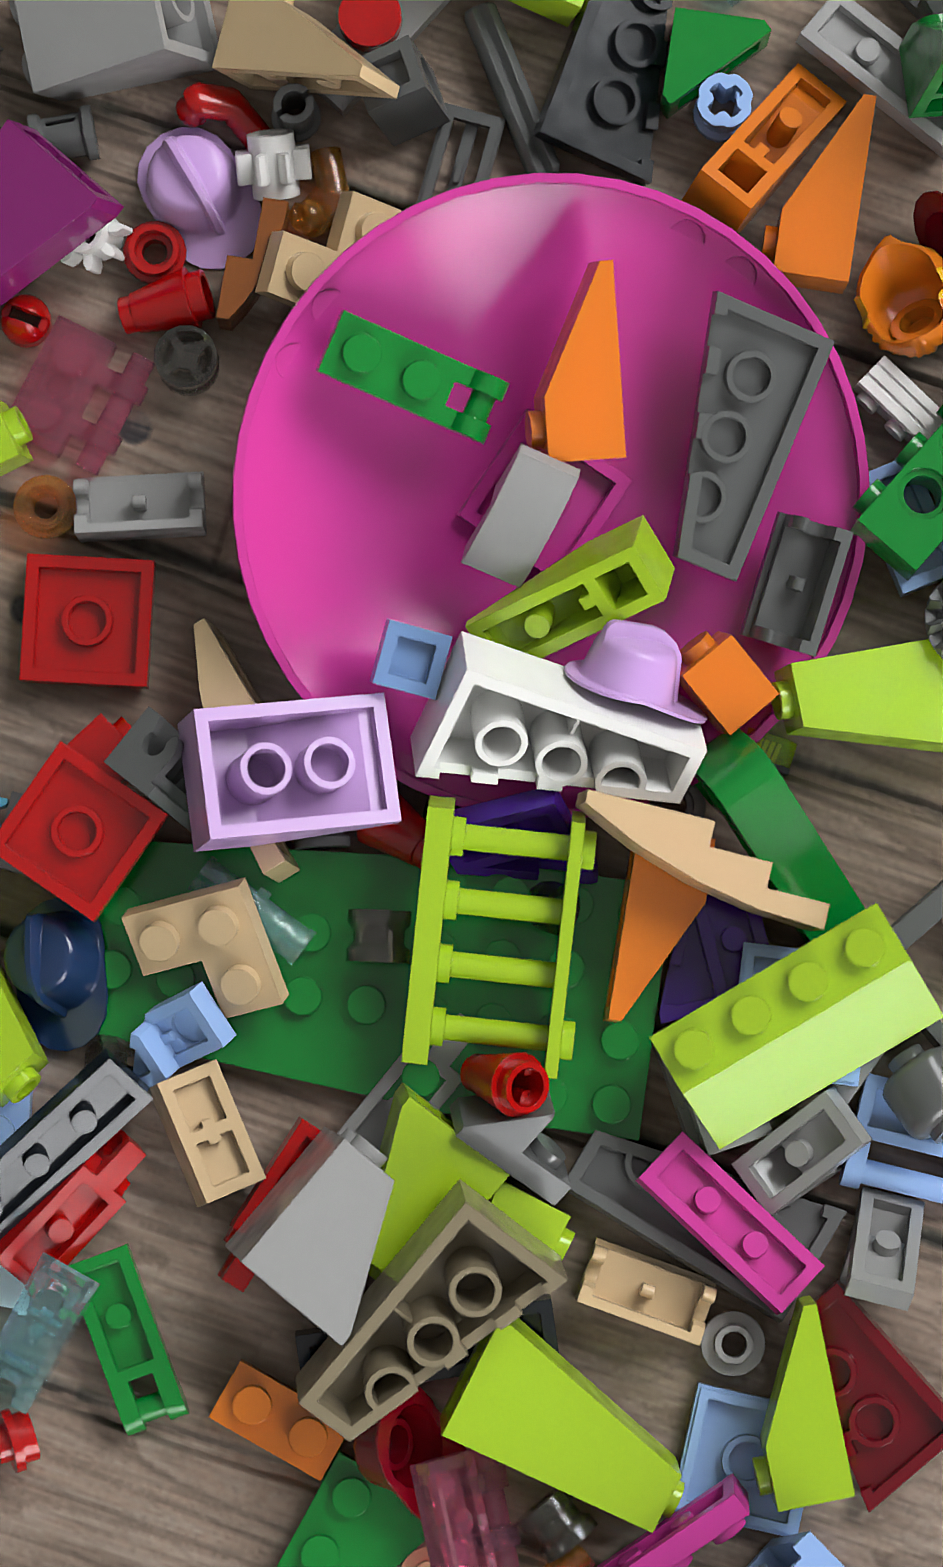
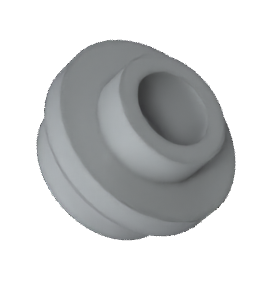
[700,1311,765,1376]

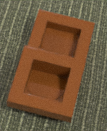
[216,197,291,331]

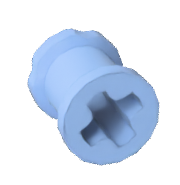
[693,72,753,143]

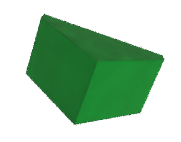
[660,7,772,119]

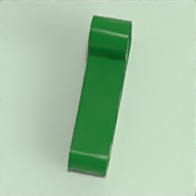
[694,728,866,945]

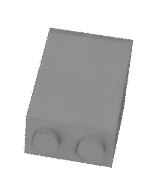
[9,0,218,102]
[225,1126,394,1346]

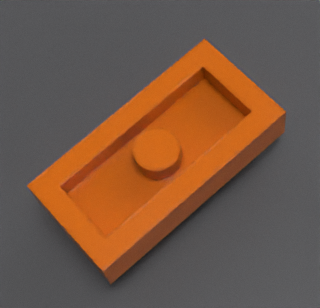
[209,1359,345,1481]

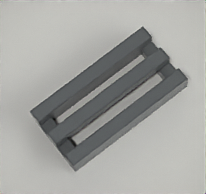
[416,103,506,204]

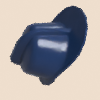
[4,897,108,1052]

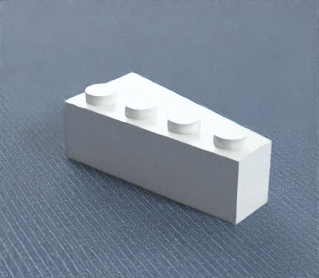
[410,631,707,804]

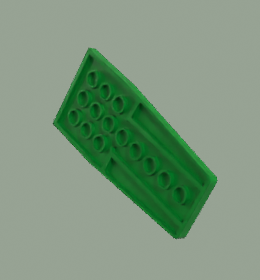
[98,842,663,1141]

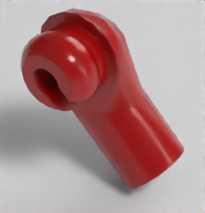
[175,82,270,149]

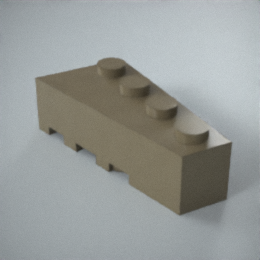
[295,1179,568,1442]

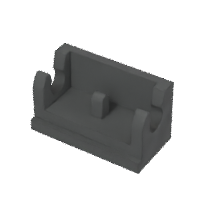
[740,512,854,657]
[104,706,191,832]

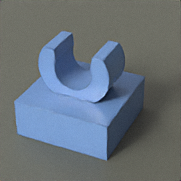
[369,618,453,700]

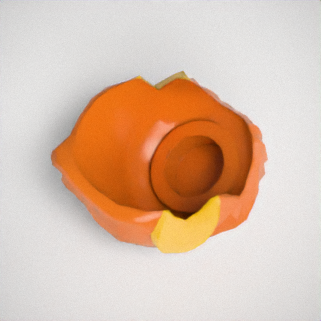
[854,235,943,358]

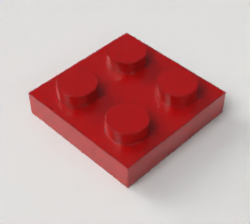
[19,553,156,689]
[0,741,169,922]

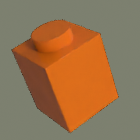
[679,631,779,736]

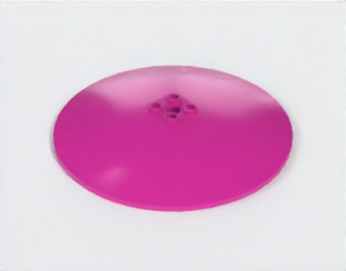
[232,173,869,818]

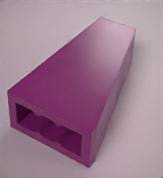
[0,119,124,306]

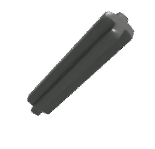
[464,2,560,174]

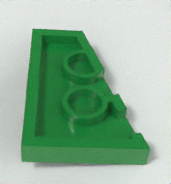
[276,1450,440,1567]

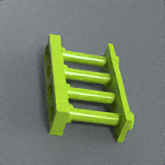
[401,795,597,1079]

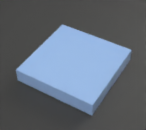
[675,1382,804,1536]

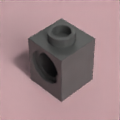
[362,35,450,147]

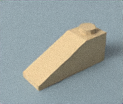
[212,0,400,99]

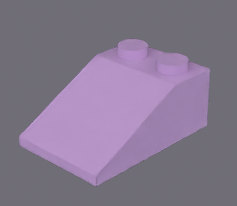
[178,693,401,852]

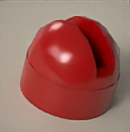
[0,294,52,348]

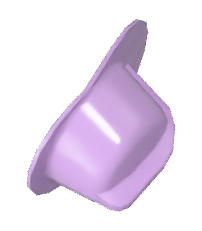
[137,127,261,270]
[564,619,708,724]

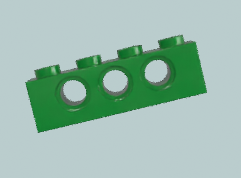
[850,405,943,581]

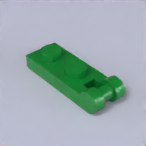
[315,310,510,444]
[66,1243,189,1436]

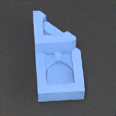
[129,981,236,1088]

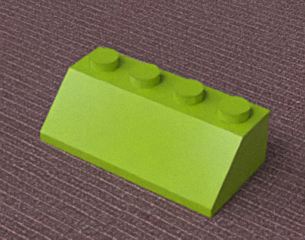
[649,902,943,1149]

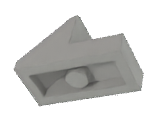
[732,1087,872,1215]
[840,1186,925,1311]

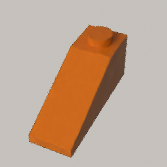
[681,63,847,234]
[761,94,876,294]
[525,260,626,462]
[603,838,716,1023]

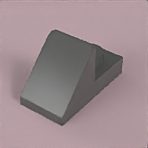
[450,1091,571,1206]

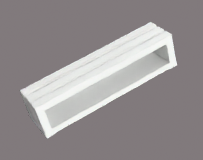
[854,355,943,443]

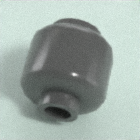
[883,1044,943,1144]

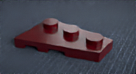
[789,1279,943,1513]

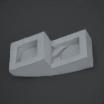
[461,444,580,588]

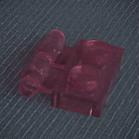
[11,315,155,476]
[410,1448,522,1567]

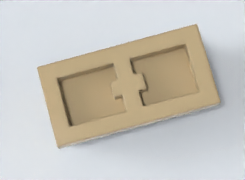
[150,1059,266,1207]
[575,1237,718,1346]

